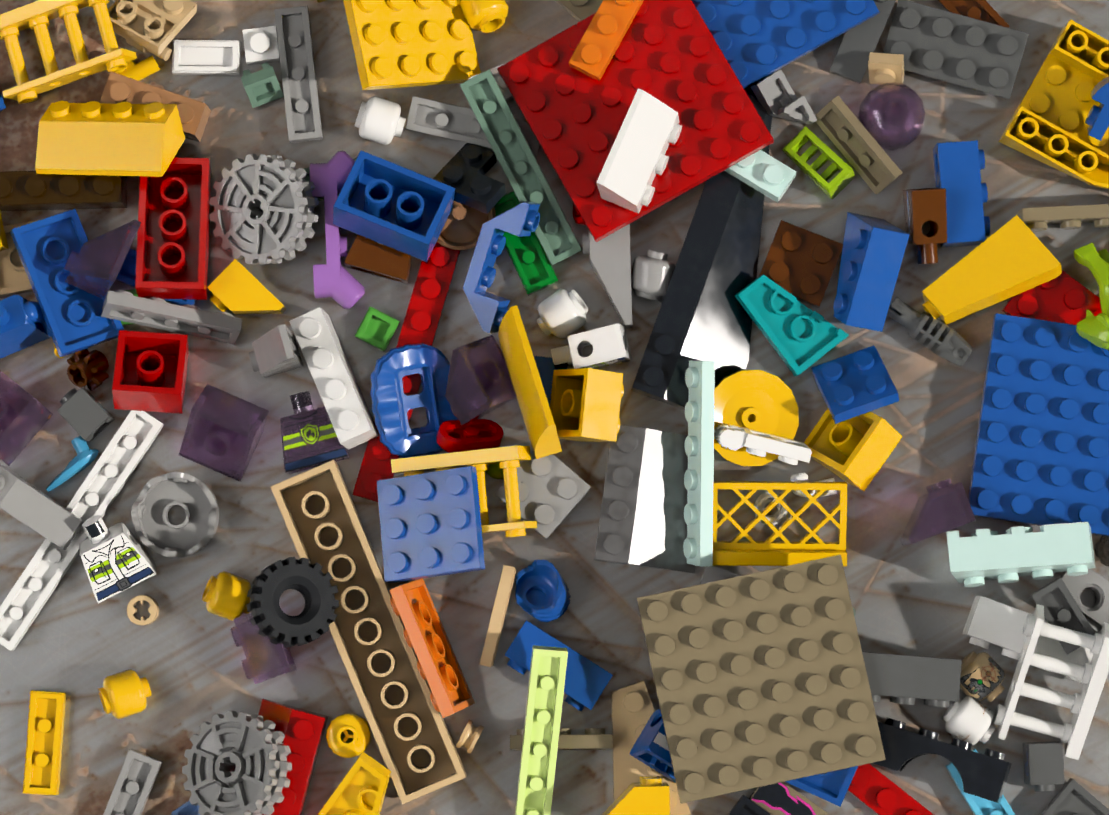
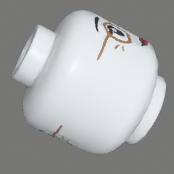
[942,696,996,746]

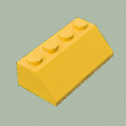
[35,101,185,177]

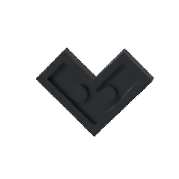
[433,143,506,214]

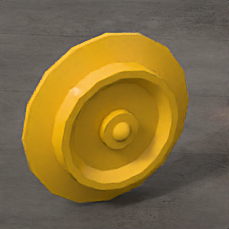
[714,370,799,467]

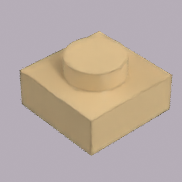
[868,52,904,86]

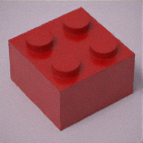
[112,330,189,414]

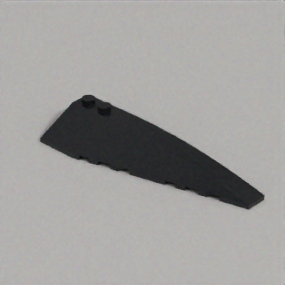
[631,82,772,410]

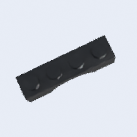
[873,717,1012,803]

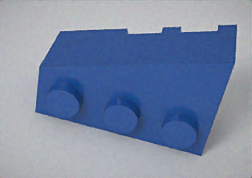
[833,212,910,332]

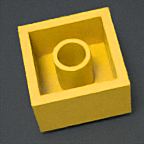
[550,368,624,442]

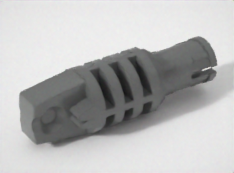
[887,297,974,366]

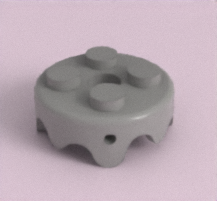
[131,472,219,557]

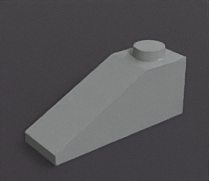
[582,224,632,328]
[249,324,303,378]
[0,464,84,550]

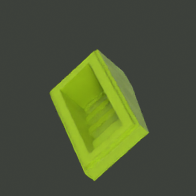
[782,126,855,199]

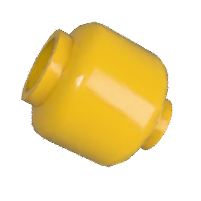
[460,0,509,33]
[202,571,251,621]
[98,669,152,719]
[326,713,372,758]

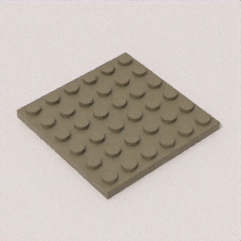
[637,555,886,804]

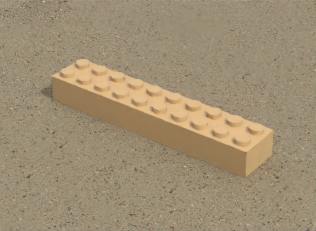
[270,460,467,805]

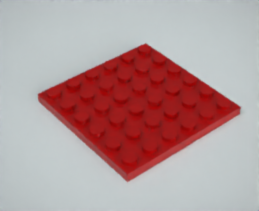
[497,0,774,242]

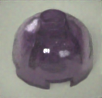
[857,83,926,151]

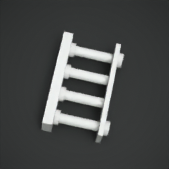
[993,604,1109,760]

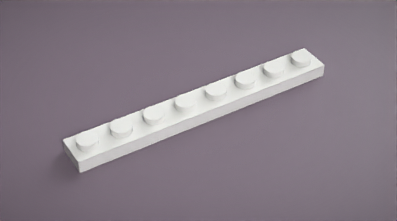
[0,410,165,651]

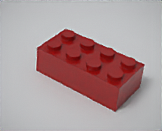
[135,157,211,300]

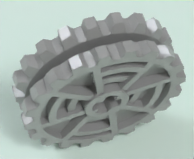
[209,154,319,265]
[182,711,292,815]

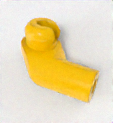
[114,55,160,81]

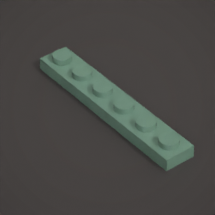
[460,69,582,265]

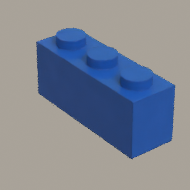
[933,140,990,248]
[505,620,613,712]

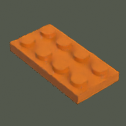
[389,579,475,718]

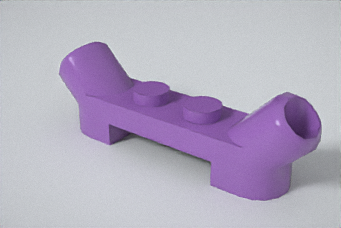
[310,151,365,309]

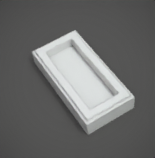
[172,40,241,76]

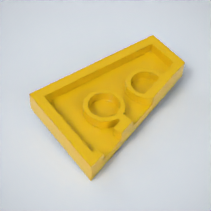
[317,752,391,815]

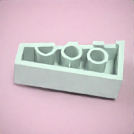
[946,522,1095,587]

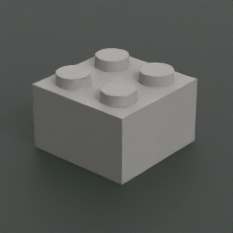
[495,451,591,540]

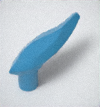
[46,436,99,492]

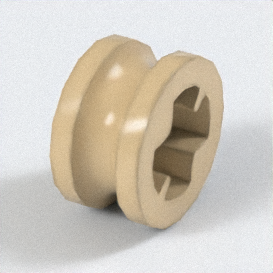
[126,595,159,626]
[455,719,484,754]

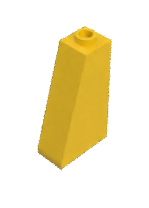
[922,215,1062,325]

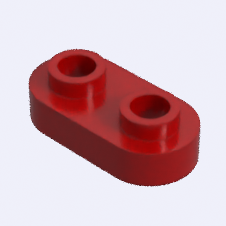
[436,419,504,453]

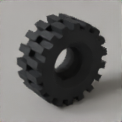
[247,557,339,647]

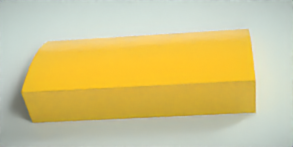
[498,305,562,459]

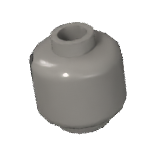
[631,250,676,301]

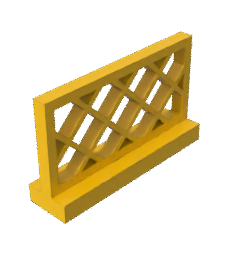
[713,481,848,566]

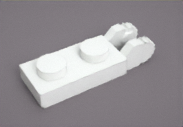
[714,423,812,465]

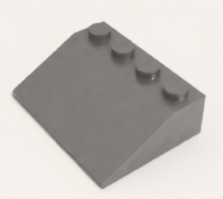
[594,425,696,573]

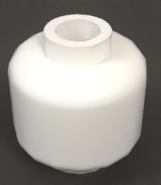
[354,96,406,145]
[537,288,588,339]

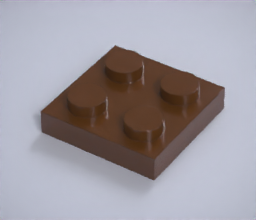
[759,220,843,308]

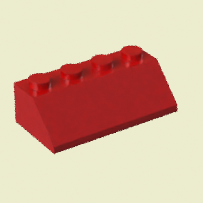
[258,699,329,815]

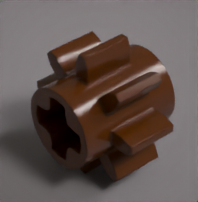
[67,348,109,391]

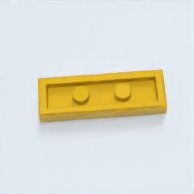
[23,690,66,795]

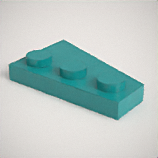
[735,275,849,376]

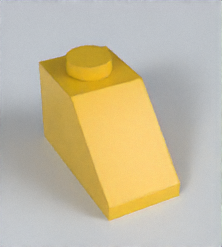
[207,259,286,315]

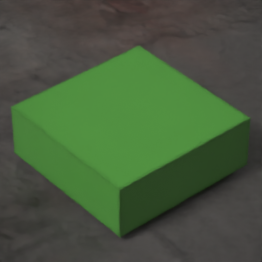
[355,306,400,352]

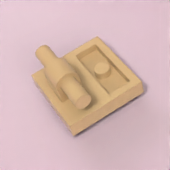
[108,0,197,61]

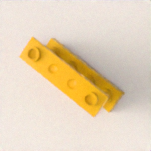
[0,0,137,104]
[391,445,537,537]

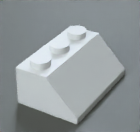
[596,88,682,214]

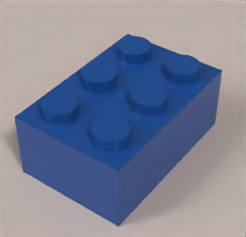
[333,150,455,262]

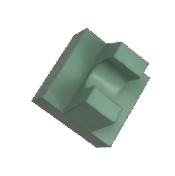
[241,62,284,108]

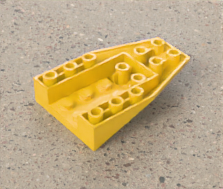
[998,19,1109,189]

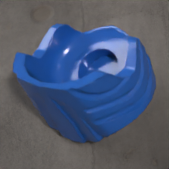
[515,560,571,622]

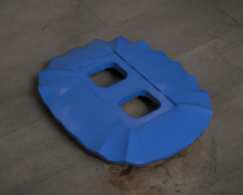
[370,343,460,458]

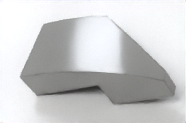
[750,69,817,124]

